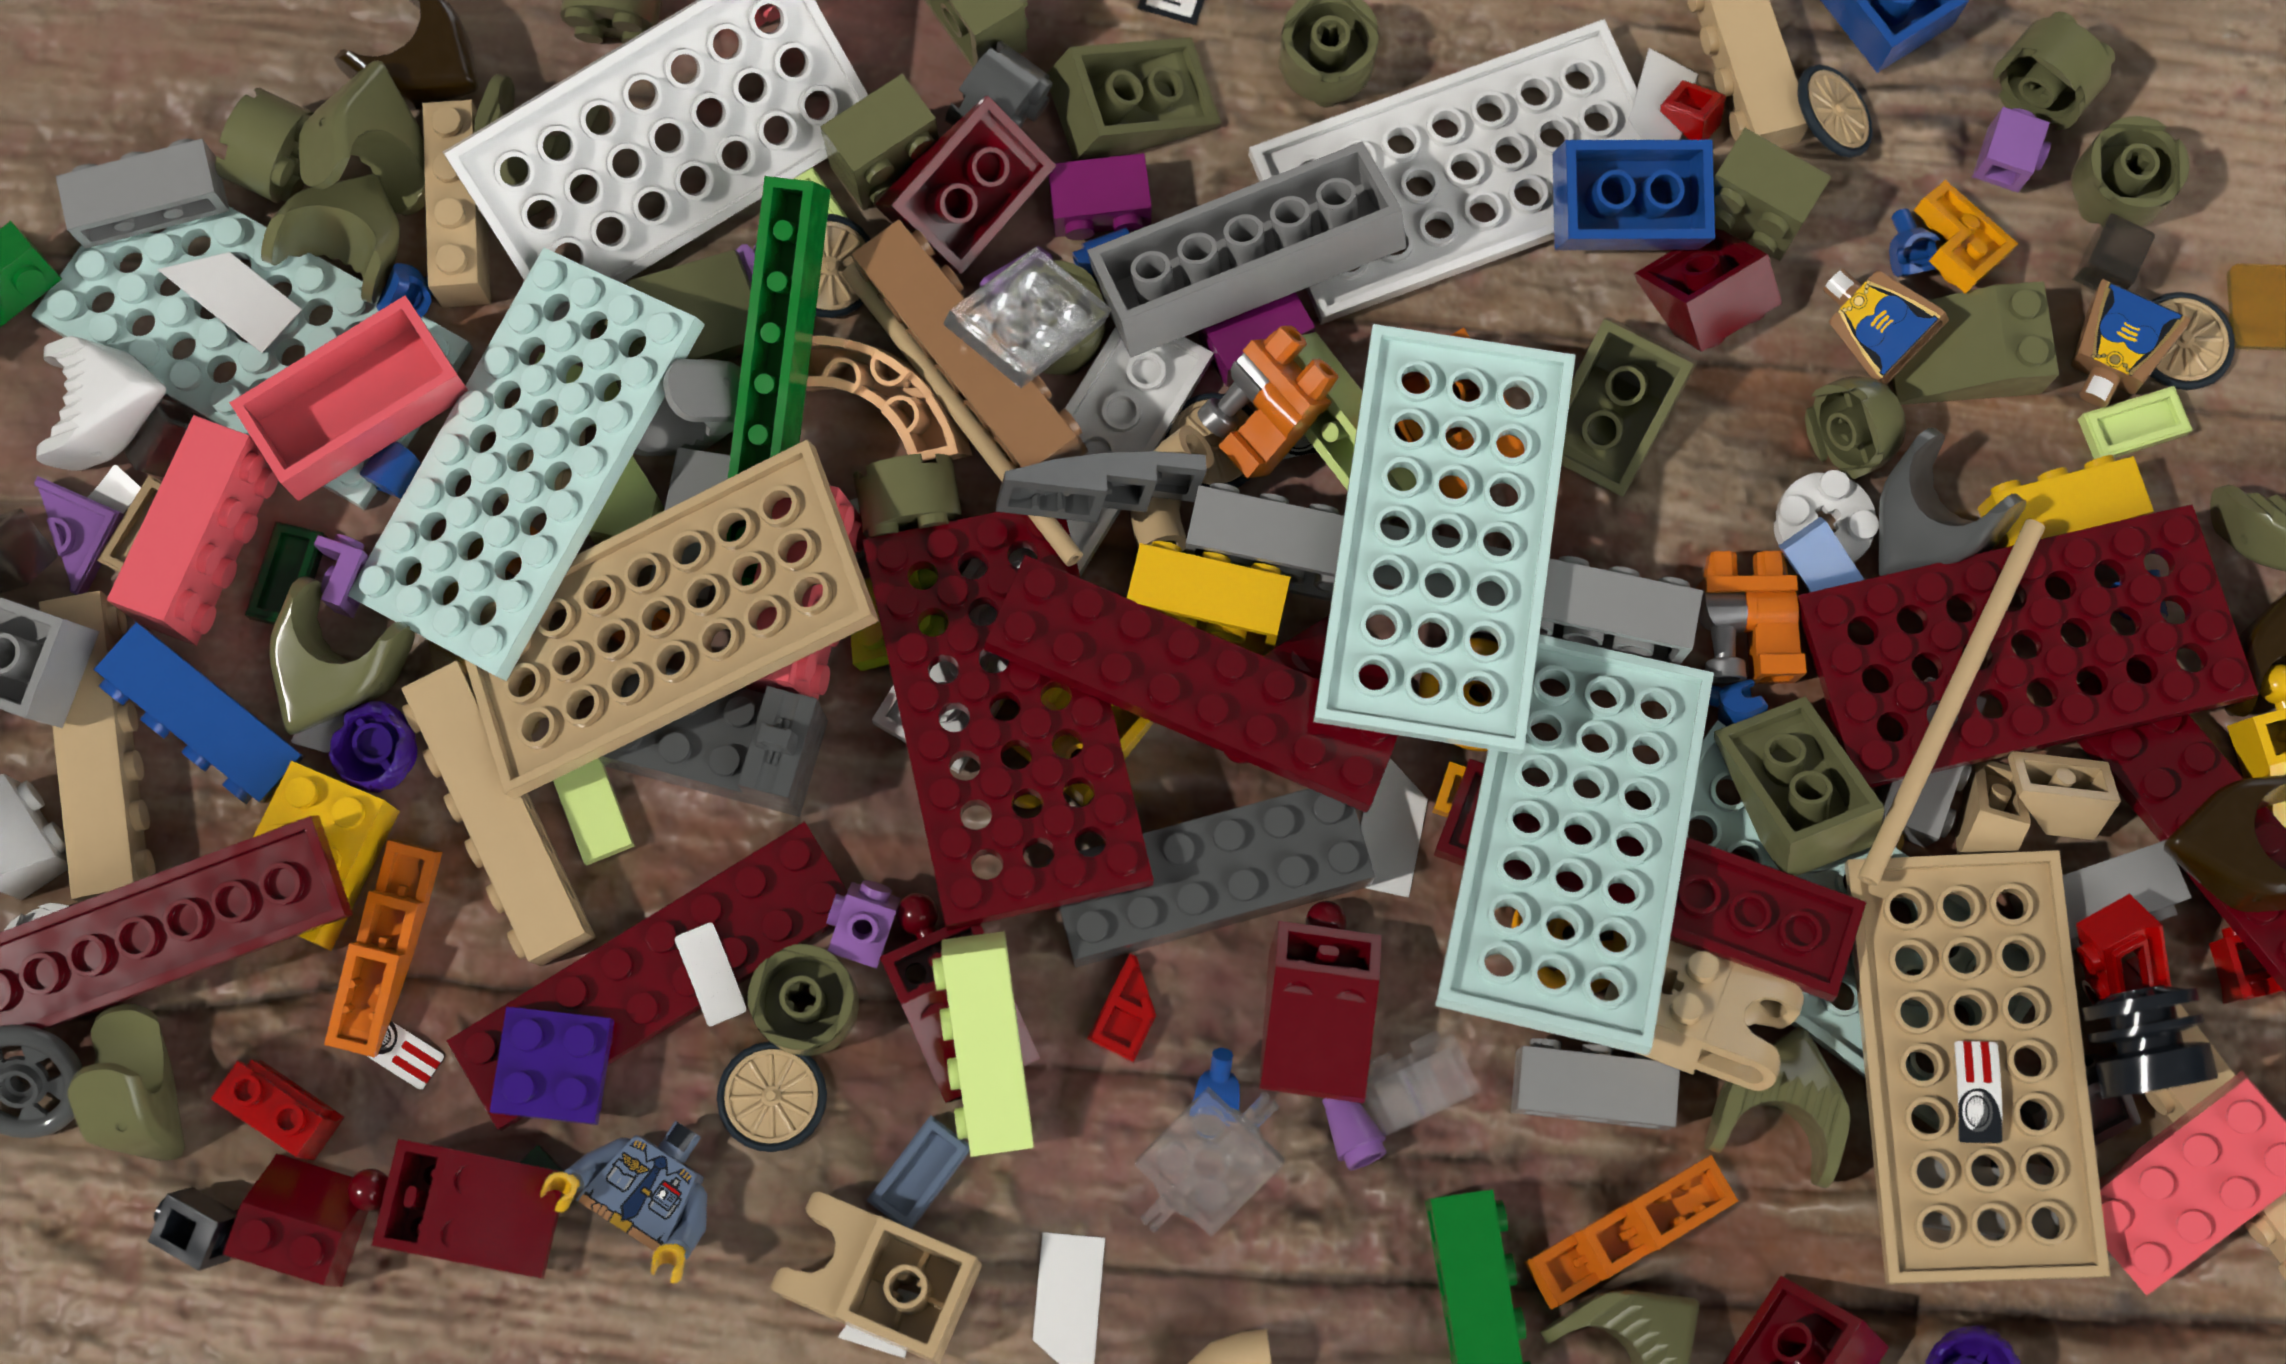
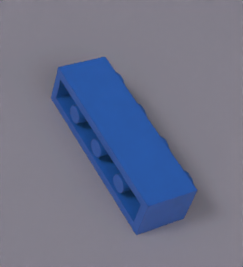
[93,622,305,804]

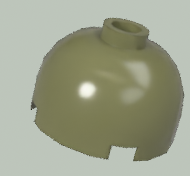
[1805,376,1906,479]

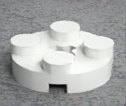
[1774,470,1879,563]

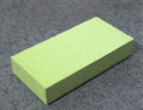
[2078,386,2193,459]
[553,759,635,866]

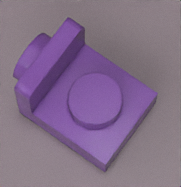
[314,534,369,618]

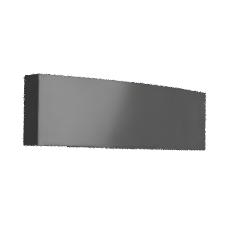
[996,451,1207,523]

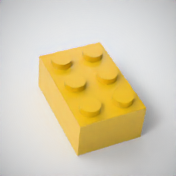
[1127,541,1291,656]
[253,761,400,951]

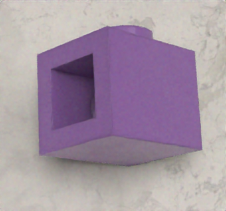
[1972,107,2051,193]
[826,880,901,968]

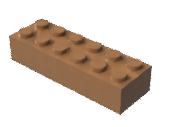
[851,219,1089,468]

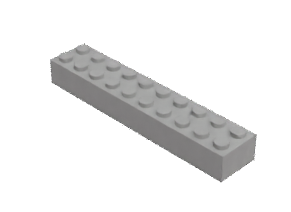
[1185,483,1703,665]

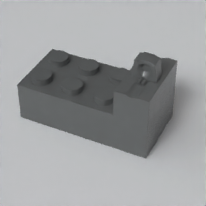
[598,668,828,817]

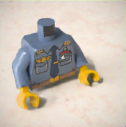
[540,1120,707,1284]

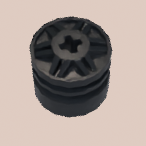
[2081,985,2219,1098]

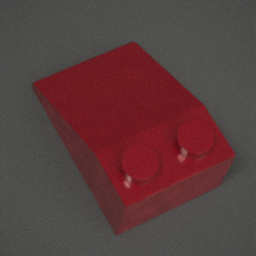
[874,96,1057,274]

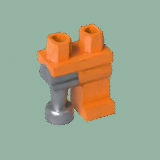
[1197,325,1339,479]
[1696,551,1807,684]

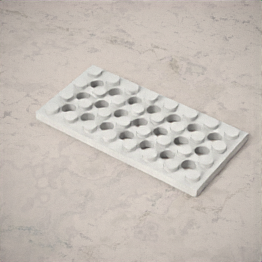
[443,0,868,322]
[1249,19,1642,324]

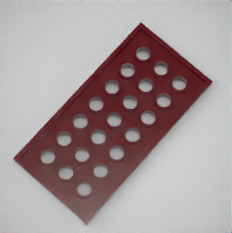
[1797,504,2258,788]
[863,512,1154,931]

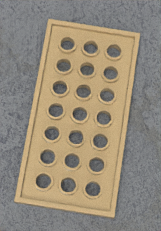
[464,439,879,799]
[1845,850,2110,1285]

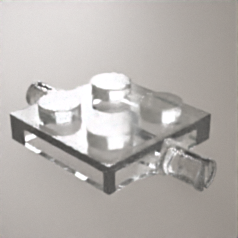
[1134,1086,1285,1237]

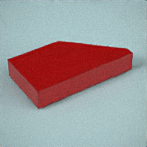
[1087,953,1157,1063]

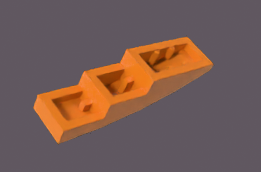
[324,839,443,1058]
[1524,1155,1738,1309]

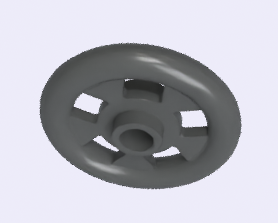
[0,1024,83,1138]

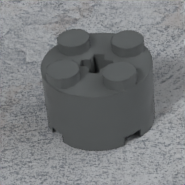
[945,40,1053,128]

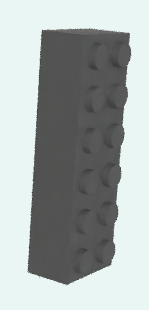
[1047,788,1375,968]

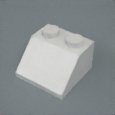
[0,774,68,900]

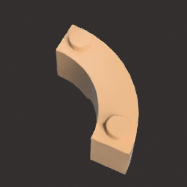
[806,336,972,463]

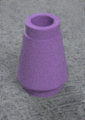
[1322,1098,1387,1171]

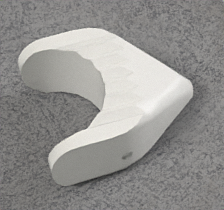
[36,336,166,471]

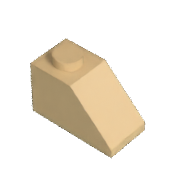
[2007,751,2121,840]
[1955,760,2031,855]

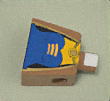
[1823,269,1949,385]
[2071,279,2191,407]

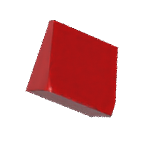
[1660,80,1726,140]

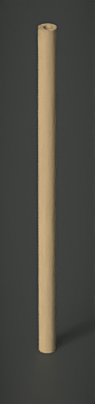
[842,263,1083,566]
[1858,519,2045,886]

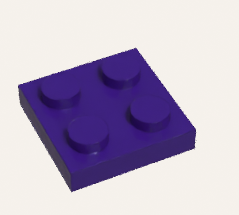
[490,1007,614,1125]

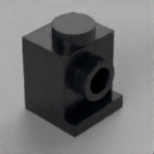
[148,1187,239,1271]

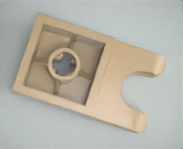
[1603,941,1804,1091]
[770,1192,982,1364]

